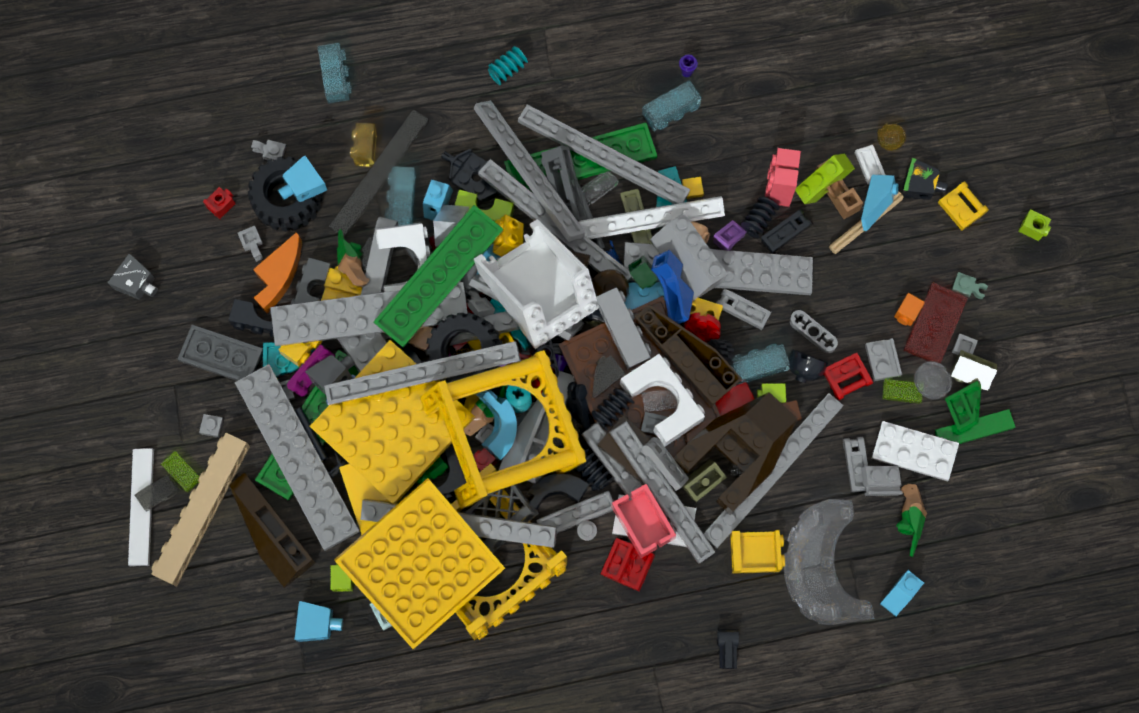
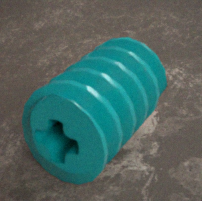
[488,46,528,86]
[506,385,532,413]

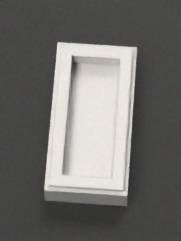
[855,145,885,185]

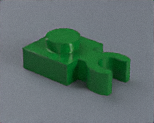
[417,455,448,484]

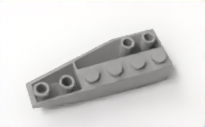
[499,371,575,484]

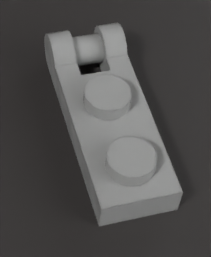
[716,289,771,330]
[642,437,689,491]
[843,437,868,492]

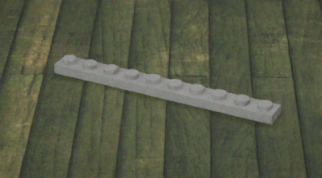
[474,100,586,242]
[518,105,690,204]
[478,159,632,282]
[324,341,521,405]
[704,393,844,549]
[360,499,557,548]

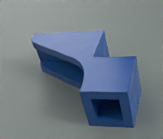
[651,250,694,324]

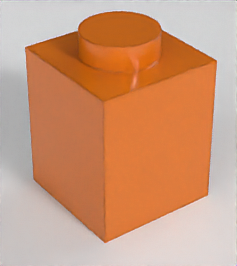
[894,293,925,326]

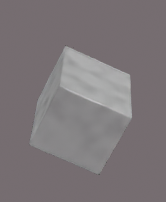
[433,205,469,247]

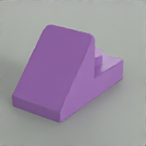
[713,220,747,251]

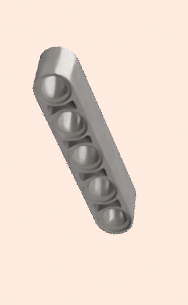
[361,217,398,295]

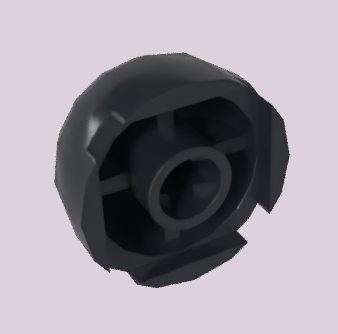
[788,349,828,383]

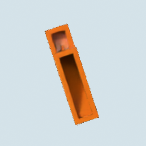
[253,233,302,313]

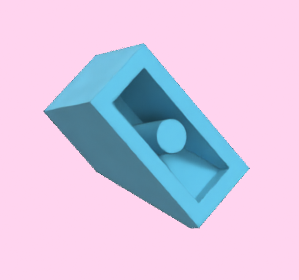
[880,570,924,616]

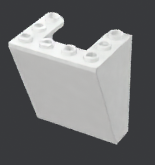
[474,219,599,349]

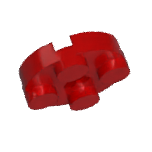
[683,313,721,343]

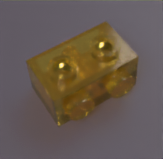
[350,123,377,167]

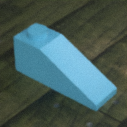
[861,175,898,231]

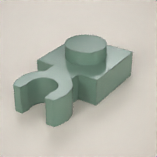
[951,272,988,299]

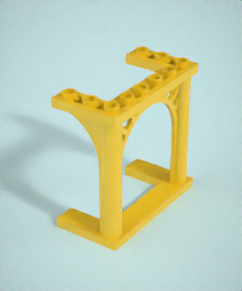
[420,350,586,509]
[451,464,567,640]

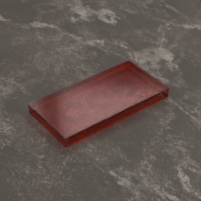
[903,283,968,366]

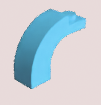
[476,390,517,460]

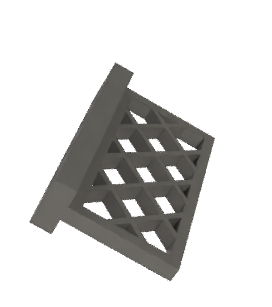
[466,484,539,553]

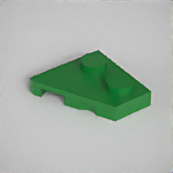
[945,381,982,433]

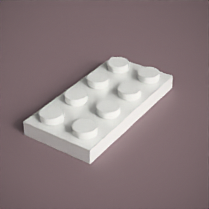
[872,421,959,481]

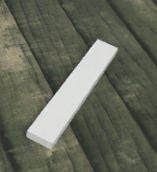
[128,449,154,566]

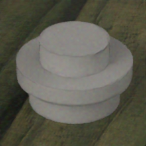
[577,521,597,541]

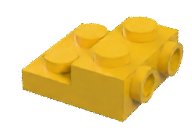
[321,266,363,301]

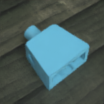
[278,156,327,202]
[423,180,453,220]
[295,601,343,642]

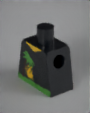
[901,158,948,200]

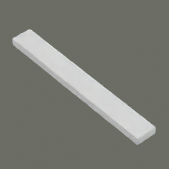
[578,196,725,239]

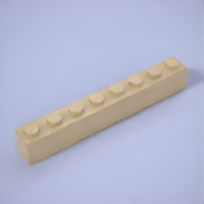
[152,433,250,587]

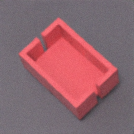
[765,148,801,207]
[611,484,676,558]

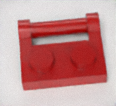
[824,353,873,401]

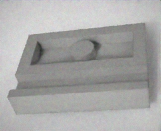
[865,338,902,381]
[861,466,903,496]

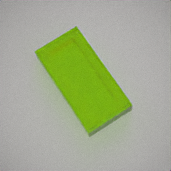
[882,379,923,404]
[161,451,199,493]

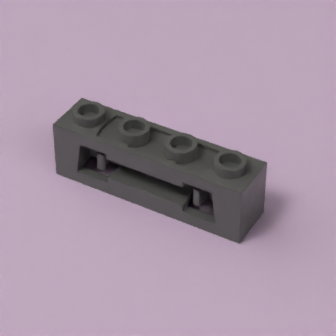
[541,146,587,221]

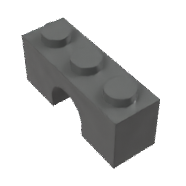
[290,258,333,305]

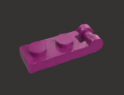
[287,344,335,397]

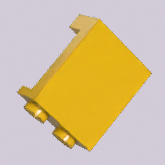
[730,530,785,573]

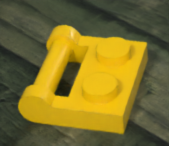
[938,181,989,231]

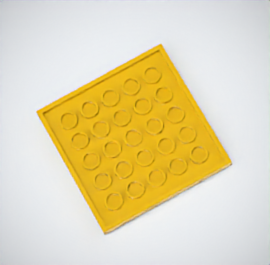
[310,340,475,505]
[334,478,505,649]

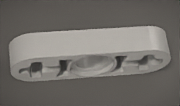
[790,310,838,353]

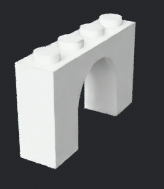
[375,223,430,292]
[620,354,705,447]

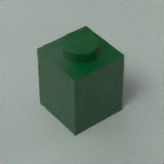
[628,255,658,290]

